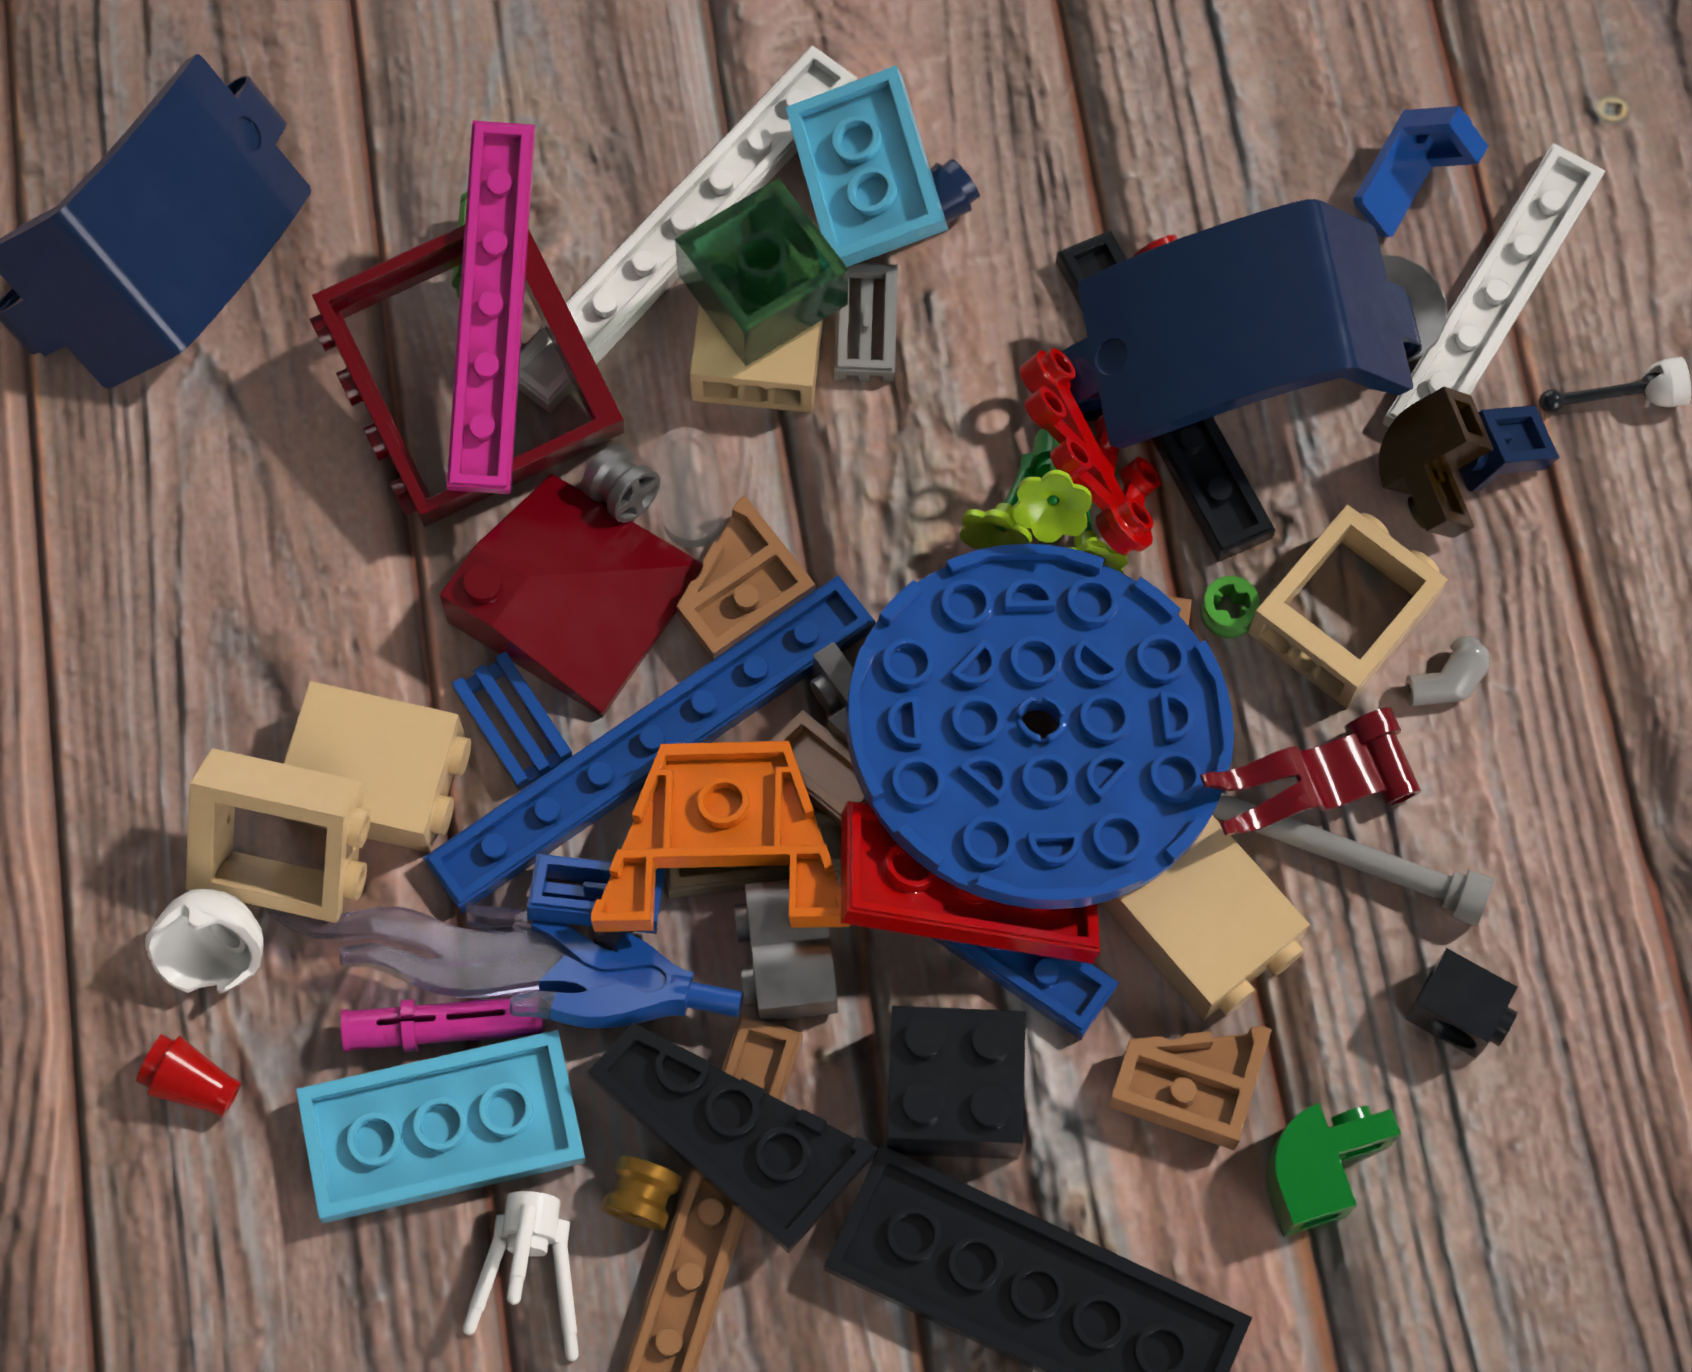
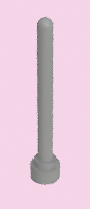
[1212,793,1494,927]

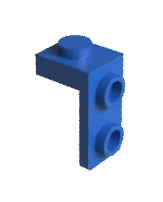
[1353,106,1488,237]

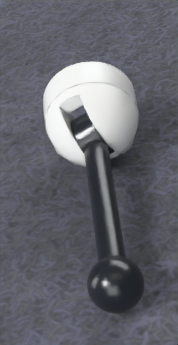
[1539,357,1691,413]

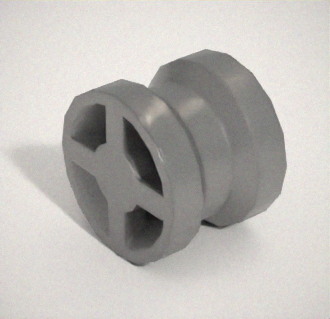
[582,444,661,523]

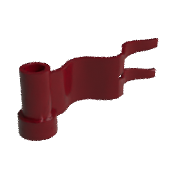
[1200,707,1421,836]

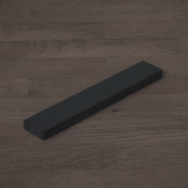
[1056,230,1275,562]

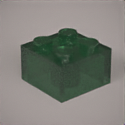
[675,178,849,366]

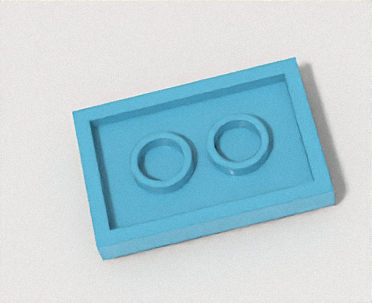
[785,65,948,271]

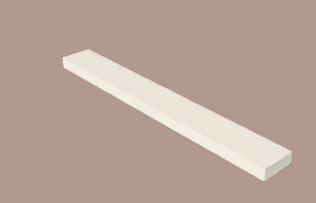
[518,45,857,413]

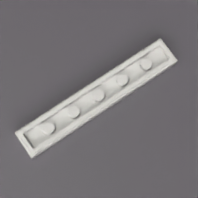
[1382,143,1605,427]

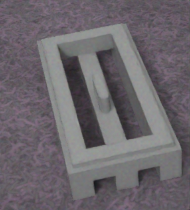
[834,263,898,382]

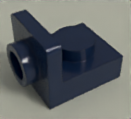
[1458,405,1560,492]

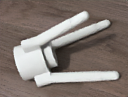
[463,1191,579,1361]

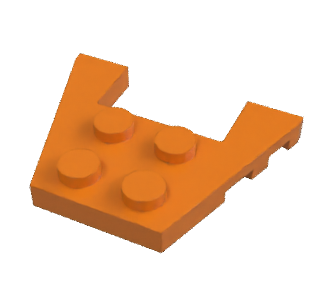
[591,741,850,932]

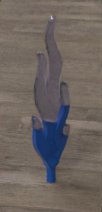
[267,905,743,1028]

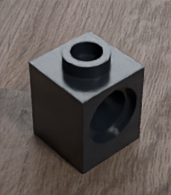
[1405,948,1518,1058]

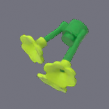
[959,429,1128,574]

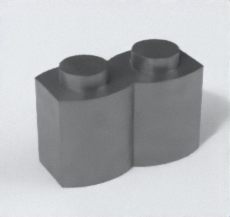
[734,879,838,1022]

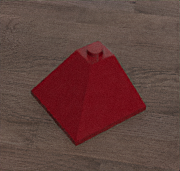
[439,474,703,717]

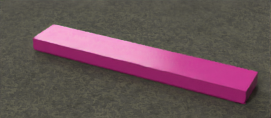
[446,120,535,494]

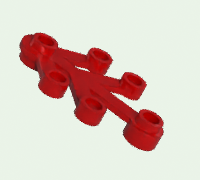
[1019,348,1161,555]

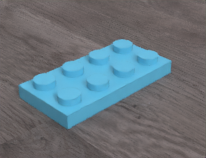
[296,1030,586,1223]

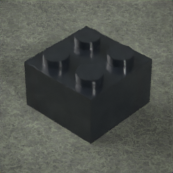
[886,1006,1026,1159]

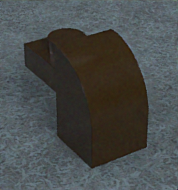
[1378,387,1494,538]

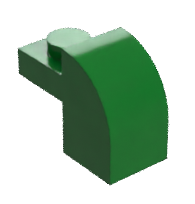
[1266,1103,1401,1237]

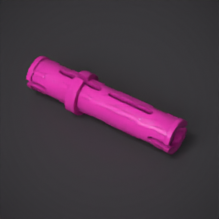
[341,994,543,1053]

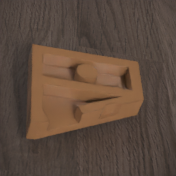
[677,495,816,660]
[1108,1026,1272,1150]

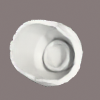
[145,889,263,994]

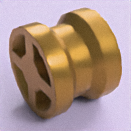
[601,1156,682,1231]

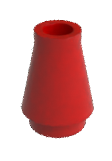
[136,1034,242,1118]

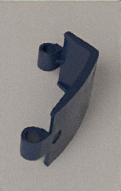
[0,54,311,389]
[1061,199,1422,448]

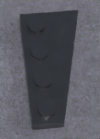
[588,1023,878,1254]

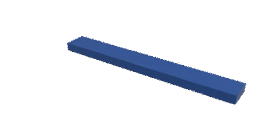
[423,575,876,914]

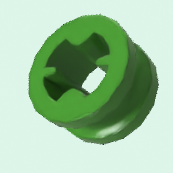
[1200,576,1260,638]

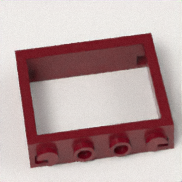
[309,224,624,527]

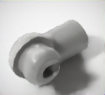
[1406,636,1490,706]

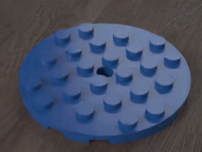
[846,544,1234,909]

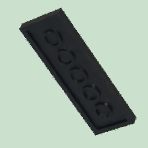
[824,1144,1252,1372]

